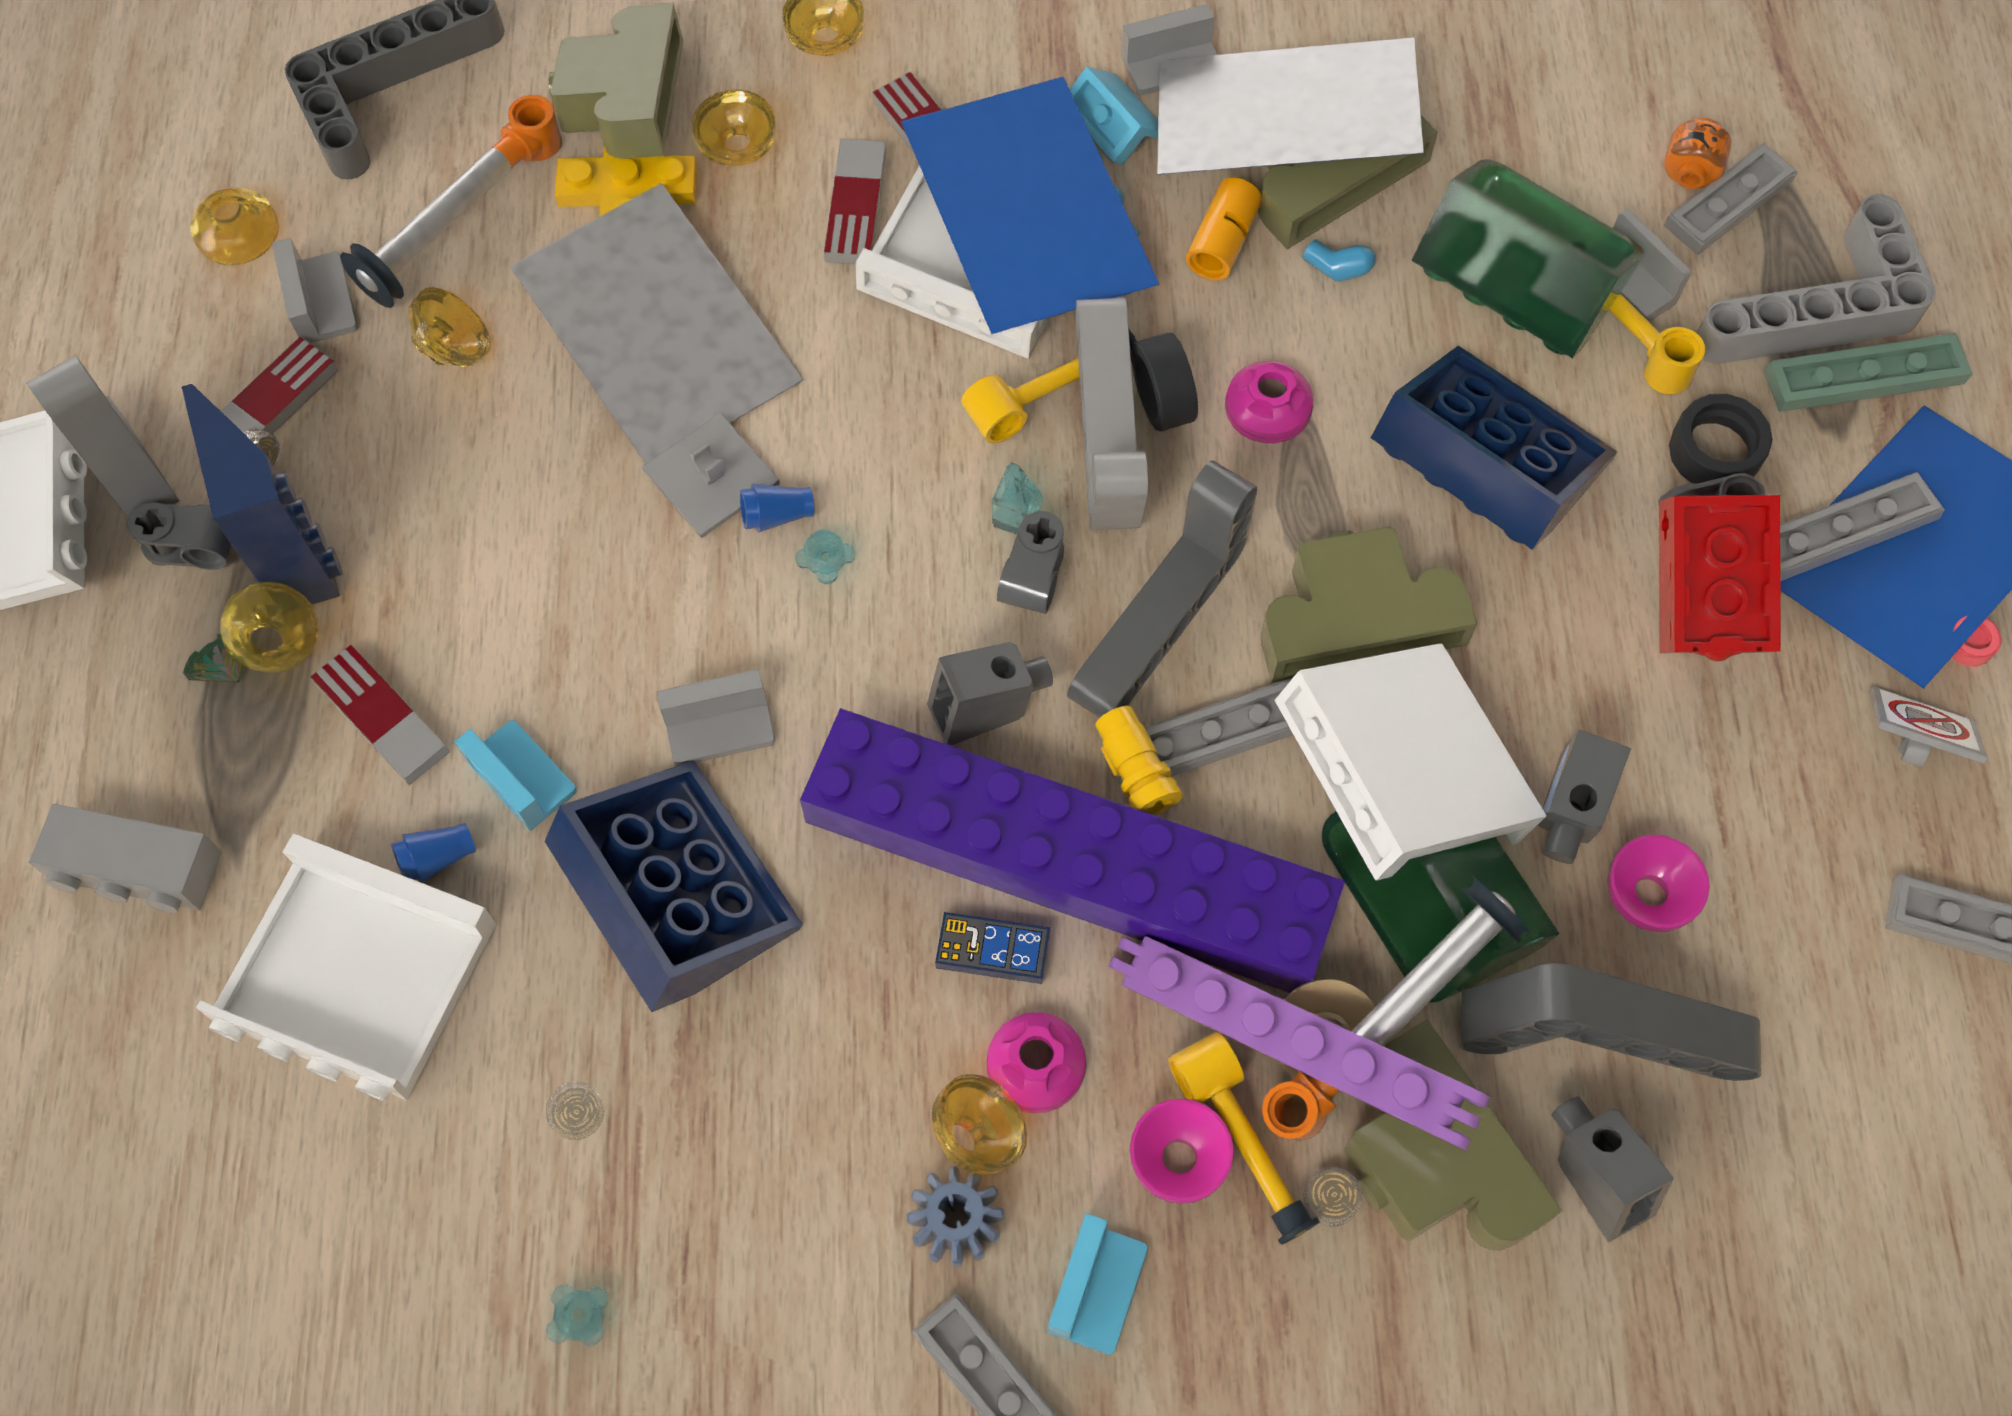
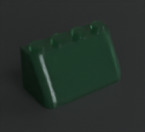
[1411,159,1644,359]
[1321,811,1560,1003]

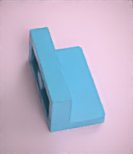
[1070,66,1158,164]
[454,720,577,831]
[1047,1213,1148,1355]

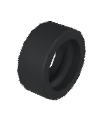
[1131,333,1198,431]
[1669,394,1773,484]

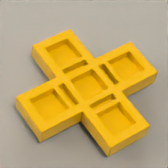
[554,146,697,217]

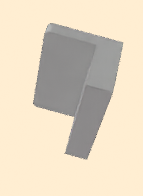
[1121,4,1217,96]
[1585,209,1691,322]
[272,238,358,343]
[656,669,775,766]

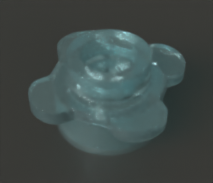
[795,529,855,584]
[546,1284,609,1346]

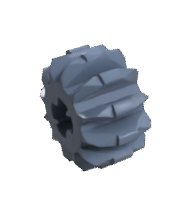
[907,1166,1004,1267]

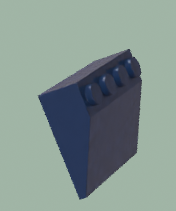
[1370,345,1618,550]
[181,384,342,614]
[544,760,803,1012]

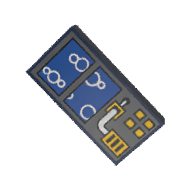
[935,912,1050,984]

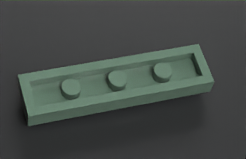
[1764,333,1972,412]

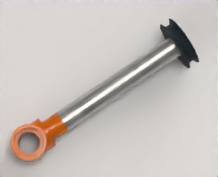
[340,95,562,308]
[1262,875,1533,1141]

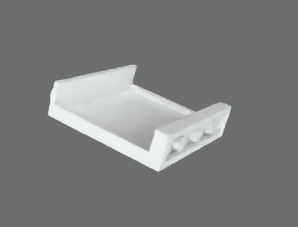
[856,166,1050,359]
[0,410,87,610]
[1275,643,1546,881]
[196,833,497,1101]

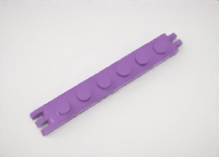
[1108,936,1491,1151]

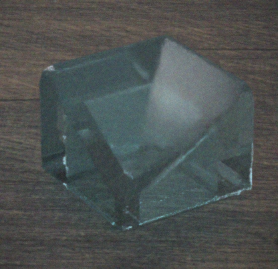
[992,462,1043,535]

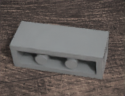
[28,804,222,913]

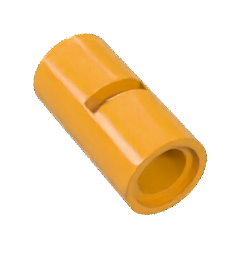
[1185,177,1262,281]

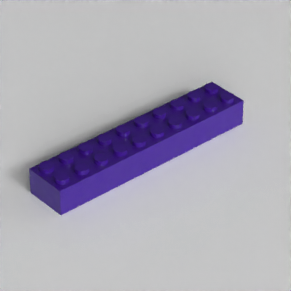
[800,708,1345,993]

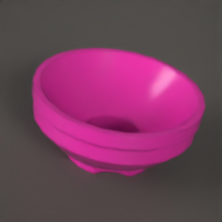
[1225,361,1313,444]
[1607,835,1710,932]
[986,1012,1086,1113]
[1129,1099,1233,1204]

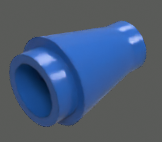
[740,483,815,533]
[391,823,476,883]

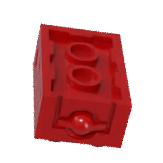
[1659,495,1781,662]

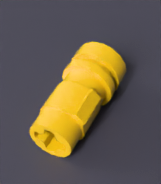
[1095,706,1183,816]

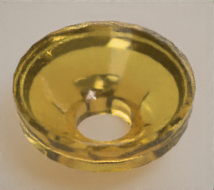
[782,0,864,56]
[692,89,776,166]
[190,187,279,265]
[408,287,491,367]
[220,582,319,673]
[931,1074,1027,1176]

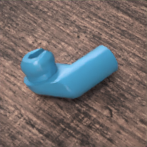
[1302,239,1376,282]

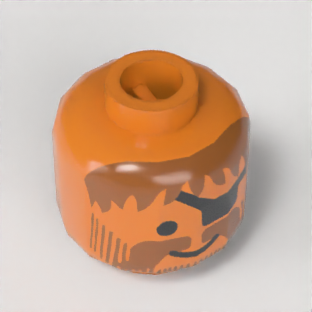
[1664,117,1732,189]

